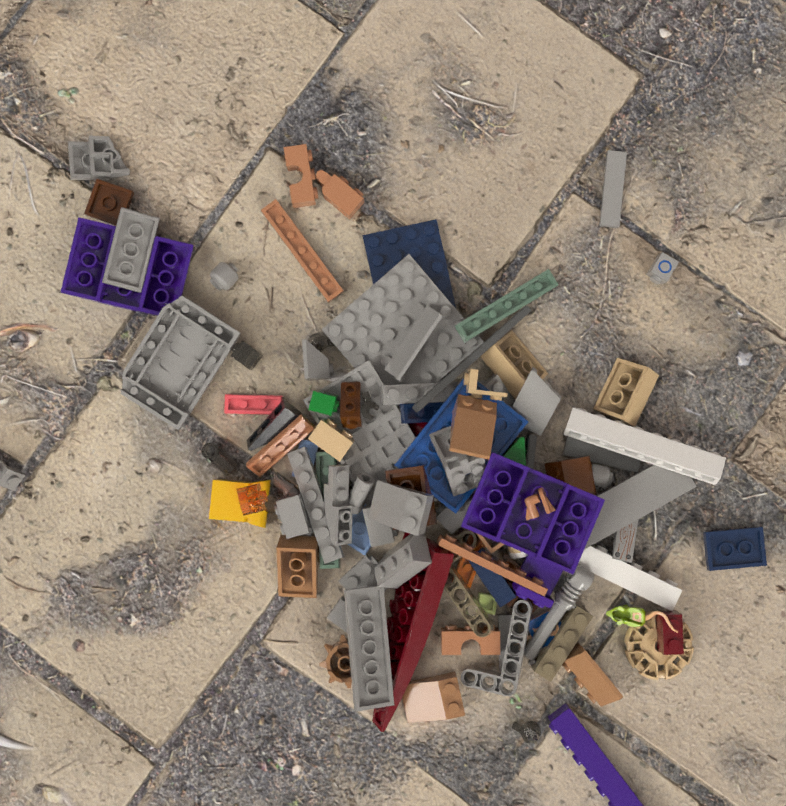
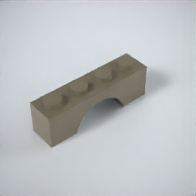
[531,604,594,682]

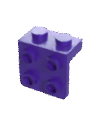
[512,555,563,609]

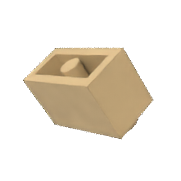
[308,418,355,462]

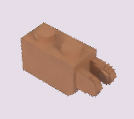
[315,169,364,220]

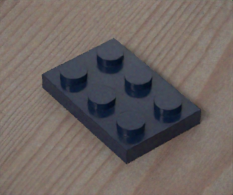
[703,526,767,571]

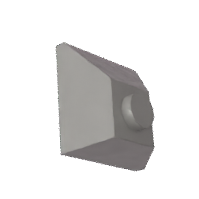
[302,339,334,381]

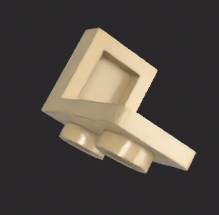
[463,369,508,401]

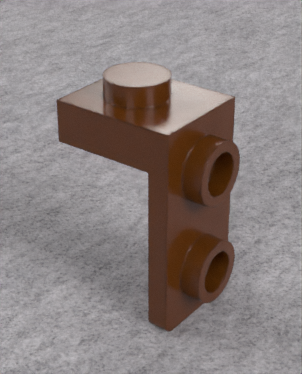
[340,382,362,429]

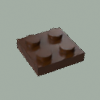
[84,179,134,226]

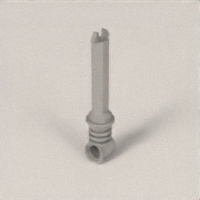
[524,565,594,665]

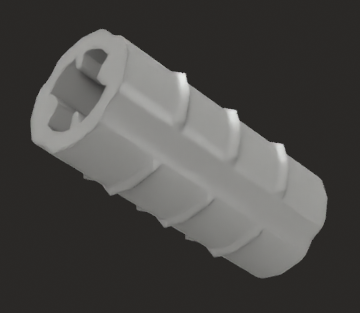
[348,473,374,514]

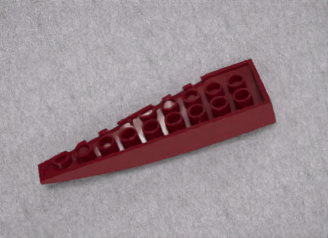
[372,532,454,732]

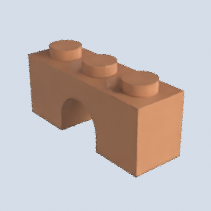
[283,144,319,208]
[441,624,500,655]

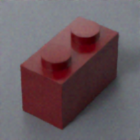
[656,610,684,655]

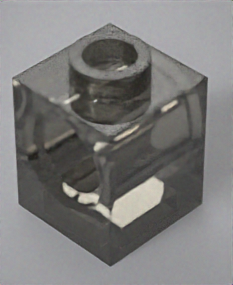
[231,341,263,371]

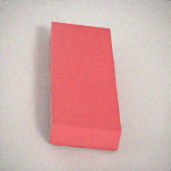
[224,394,283,415]

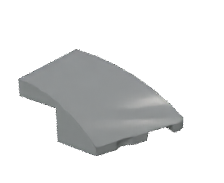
[68,136,130,180]
[511,367,561,436]

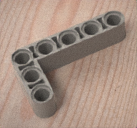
[461,598,532,696]

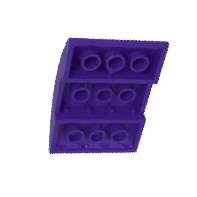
[60,217,194,316]
[461,452,605,575]

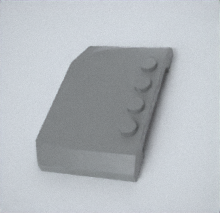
[121,296,241,430]

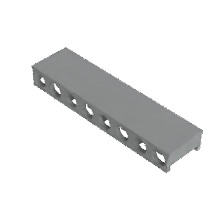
[585,465,697,549]

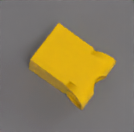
[209,479,271,528]

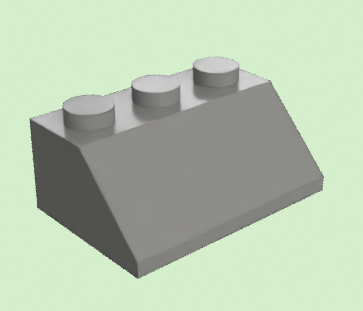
[374,534,432,589]

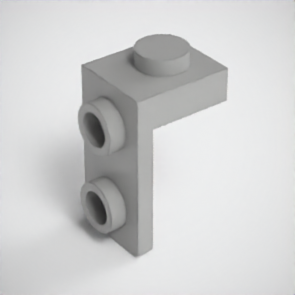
[0,459,25,491]

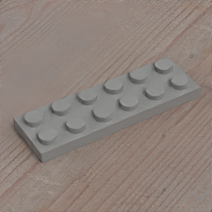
[344,585,394,712]

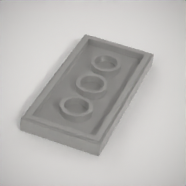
[102,207,160,293]

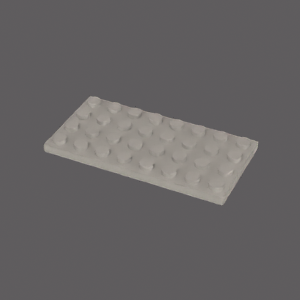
[303,360,438,505]

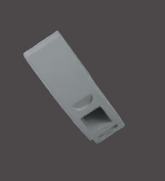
[324,464,353,546]

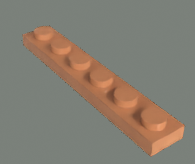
[261,199,344,303]
[437,534,548,596]

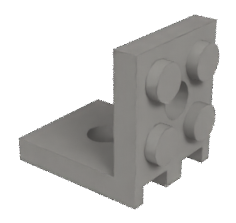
[429,426,486,496]

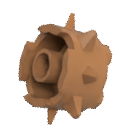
[319,634,352,688]

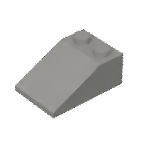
[368,480,434,536]

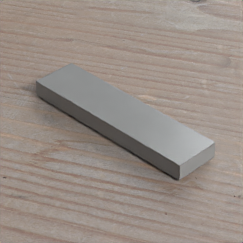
[599,150,627,228]

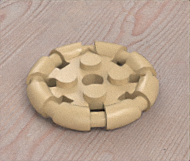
[624,610,694,680]

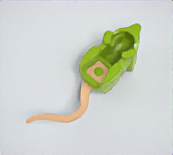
[606,604,678,633]

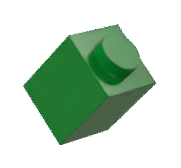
[308,390,340,416]

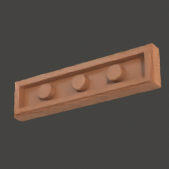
[246,414,315,477]

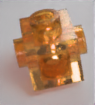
[237,483,268,516]

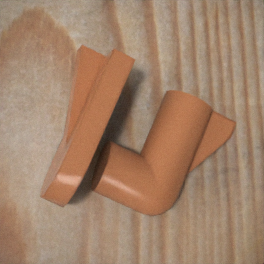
[525,487,556,520]

